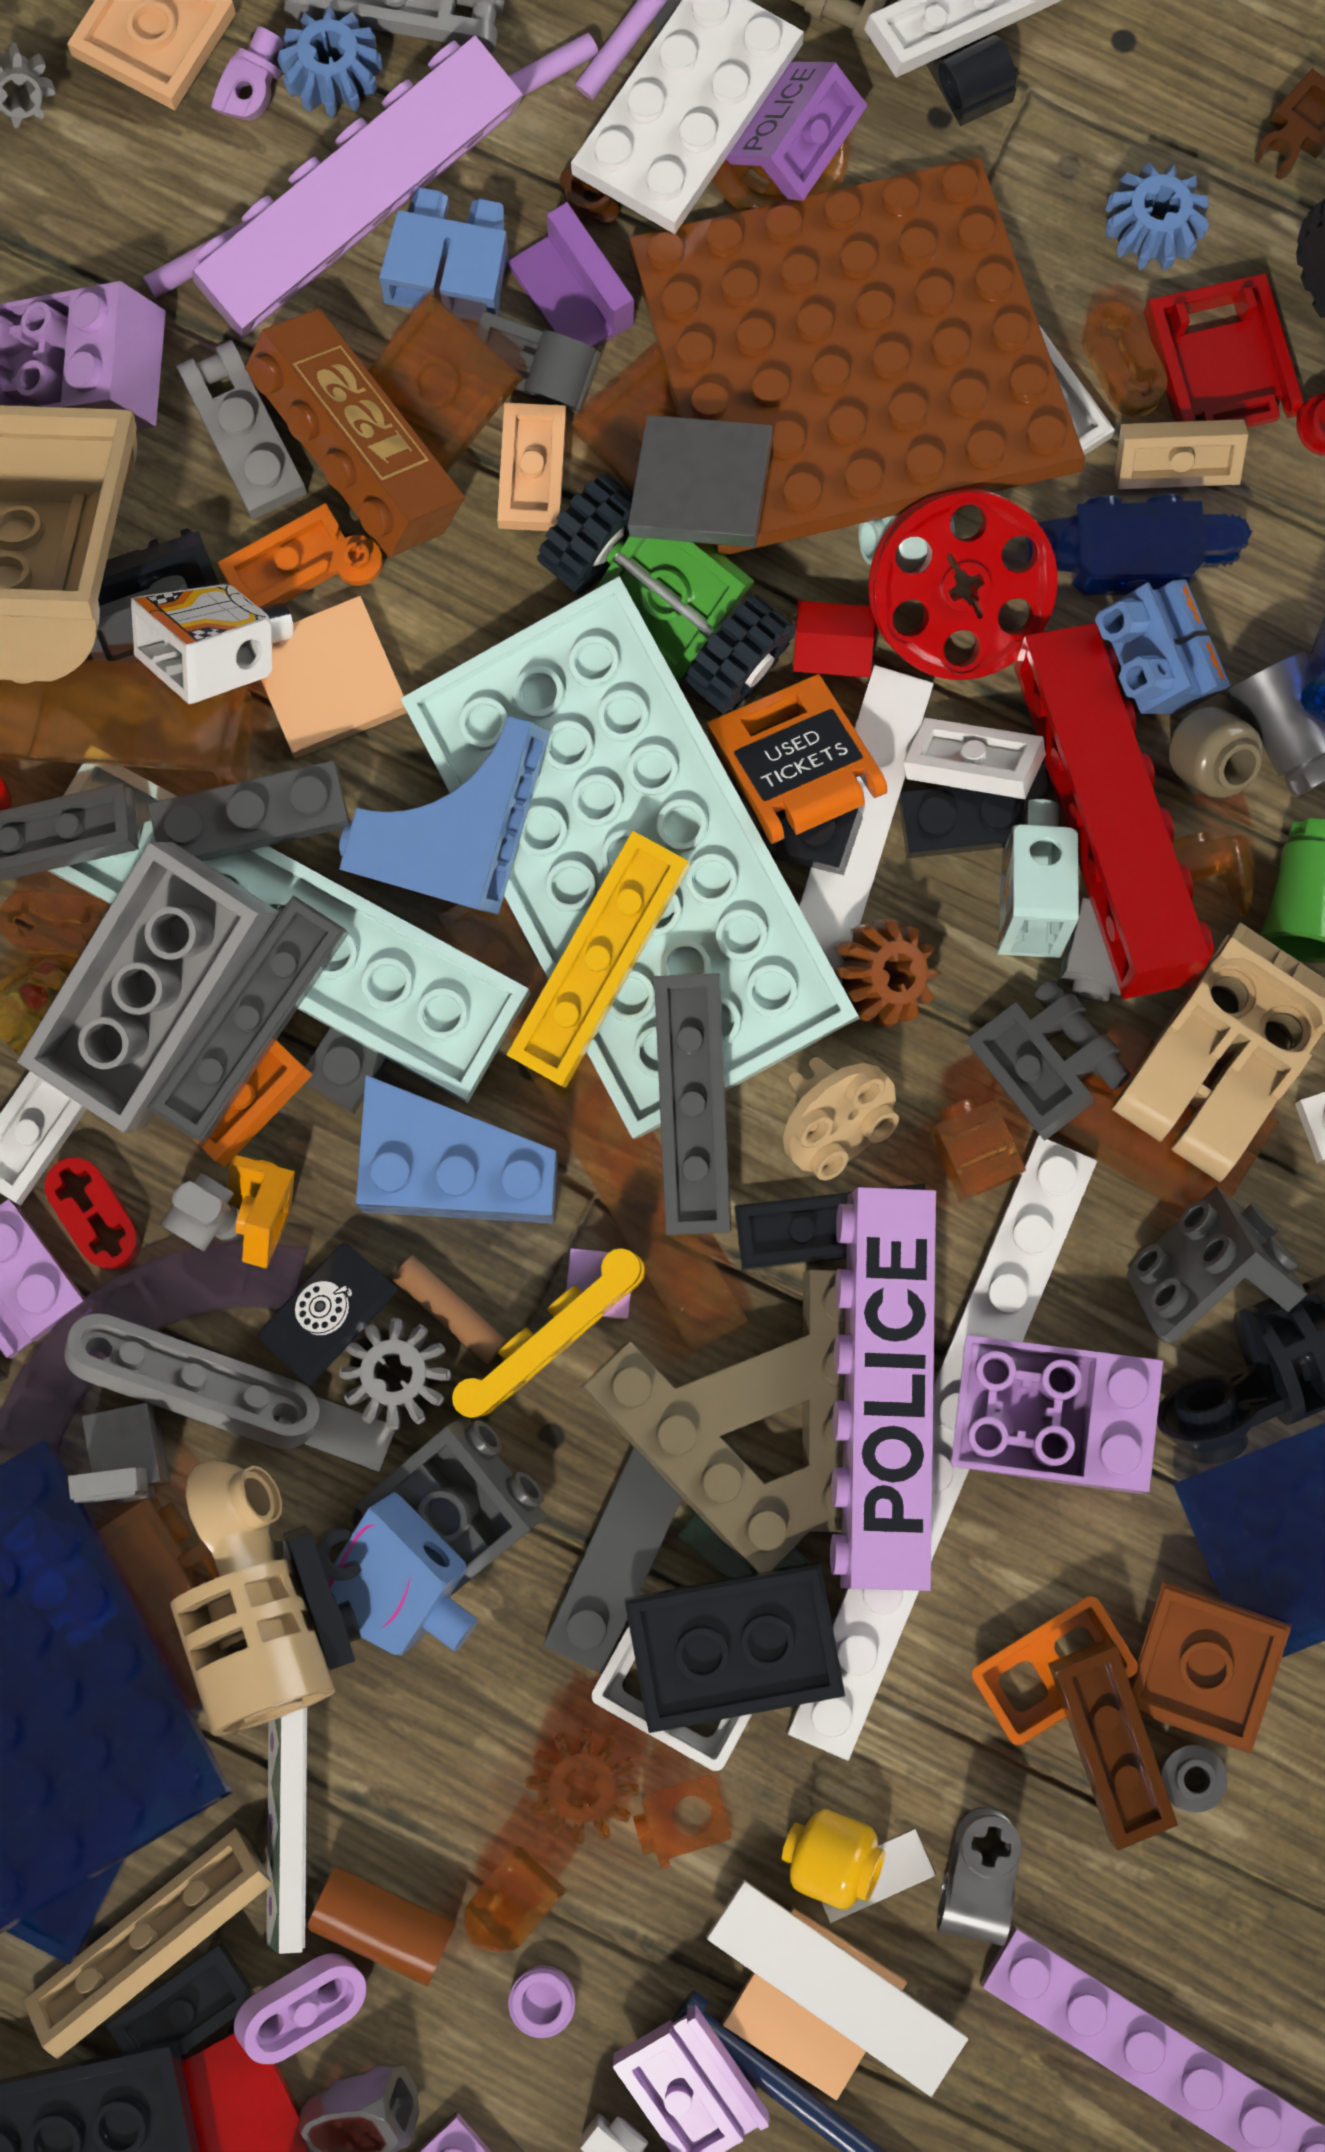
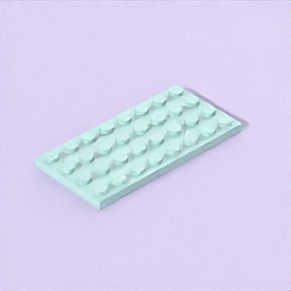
[400,576,860,1140]

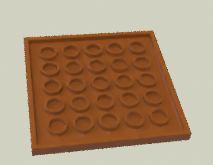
[629,157,1085,555]

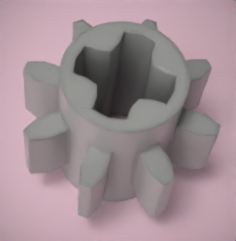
[0,43,55,128]

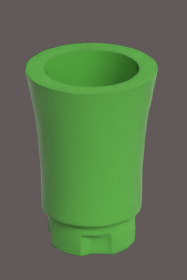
[1259,818,1325,963]

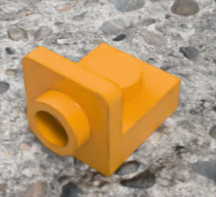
[227,1155,295,1269]

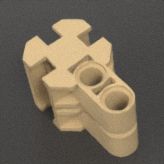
[1111,922,1325,1182]

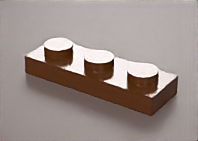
[1048,1638,1178,1851]

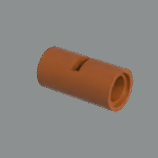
[306,1866,456,1987]

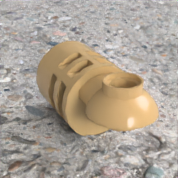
[170,1460,336,1736]

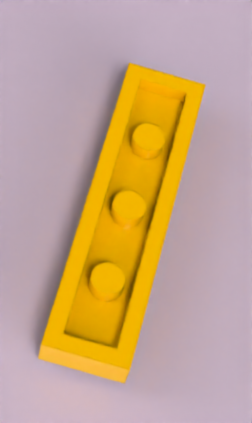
[507,830,691,1088]

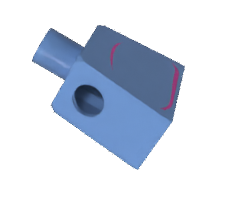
[326,1492,479,1656]

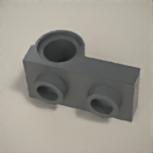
[464,311,601,413]

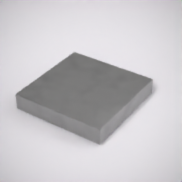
[628,415,773,548]

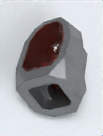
[298,2064,420,2152]

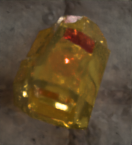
[0,955,74,1056]

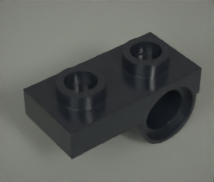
[926,35,1016,126]

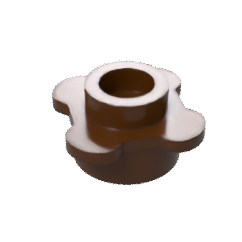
[560,166,619,225]

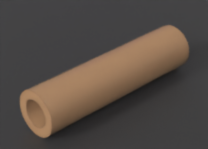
[392,1255,508,1365]

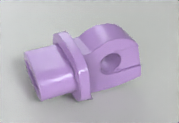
[211,26,285,121]

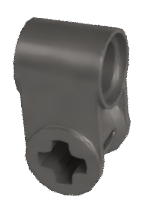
[936,1807,1021,1946]

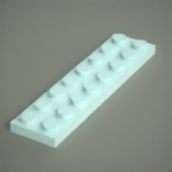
[48,749,531,1103]

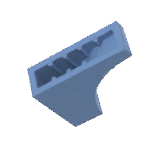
[339,716,550,915]

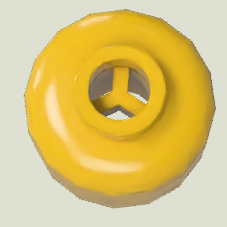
[782,1809,886,1910]

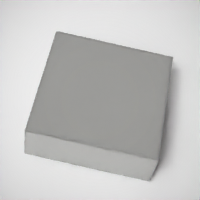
[68,1467,149,1503]

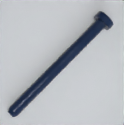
[671,1990,886,2152]

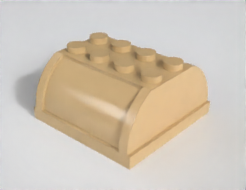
[0,405,137,684]

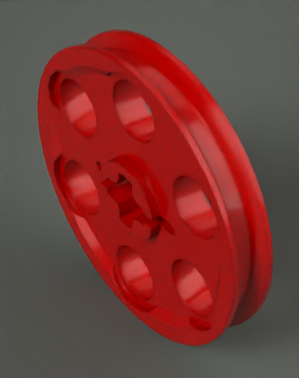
[868,488,1058,680]

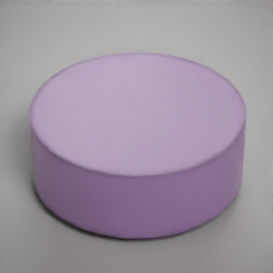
[508,1965,576,2038]

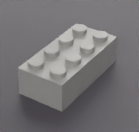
[17,842,279,1133]

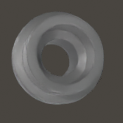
[1160,1744,1227,1813]

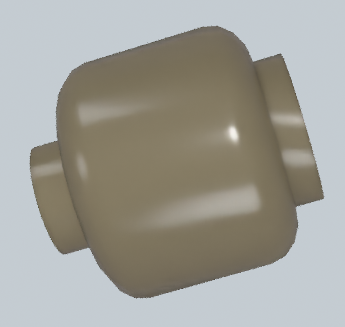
[1169,706,1263,799]

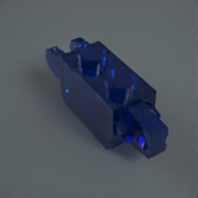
[1025,494,1253,596]

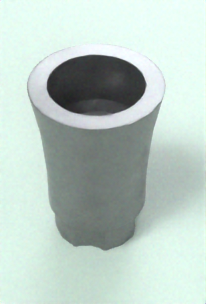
[1225,652,1325,798]

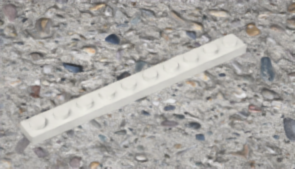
[786,1135,1097,1761]

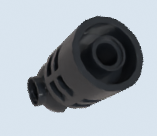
[1157,1274,1325,1464]

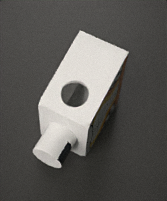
[131,584,293,704]

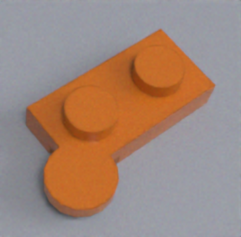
[217,503,383,607]

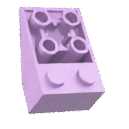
[0,281,166,430]
[951,1335,1163,1494]

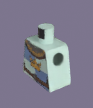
[997,799,1079,958]

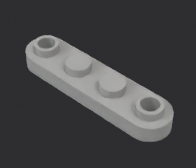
[64,1313,320,1449]

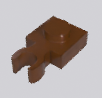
[1254,68,1325,180]

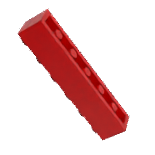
[1014,623,1213,1000]

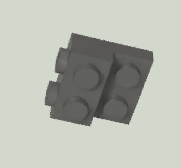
[355,1416,547,1597]

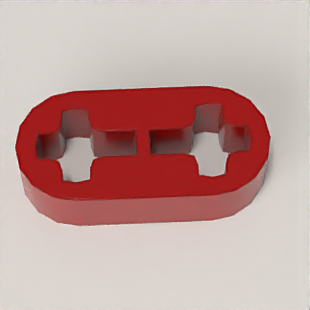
[45,1157,142,1270]

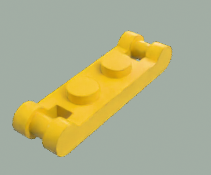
[452,1248,646,1418]

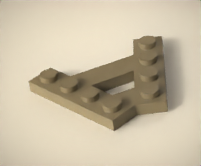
[579,1270,846,1574]

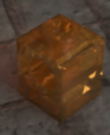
[929,1097,1026,1203]

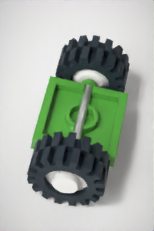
[537,473,796,715]

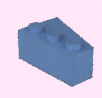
[356,1075,558,1224]

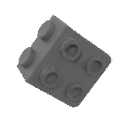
[1127,1186,1308,1344]

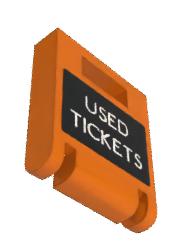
[707,674,887,844]

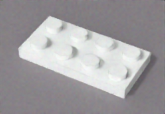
[571,0,804,234]

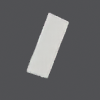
[278,1396,395,1472]
[822,1829,936,1923]

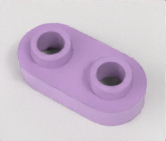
[234,1953,366,2064]

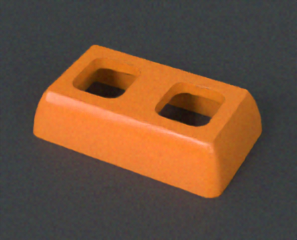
[972,1596,1138,1745]

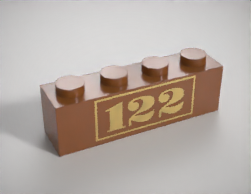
[245,308,465,558]

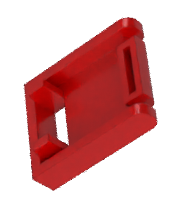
[1143,273,1303,428]

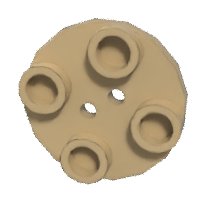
[783,1057,899,1181]

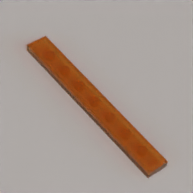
[438,902,748,1354]

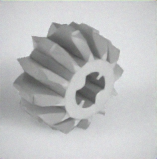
[339,1318,451,1430]

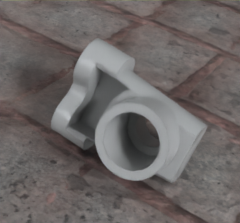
[160,1173,243,1252]

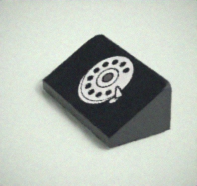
[258,1243,398,1386]

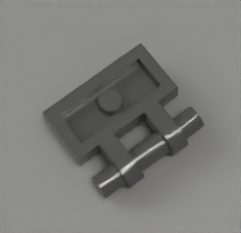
[966,980,1131,1141]

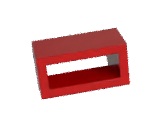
[792,601,875,677]

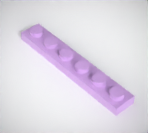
[979,1926,1325,2152]

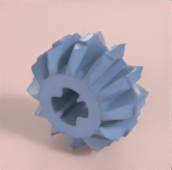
[278,6,382,119]
[1105,161,1209,272]

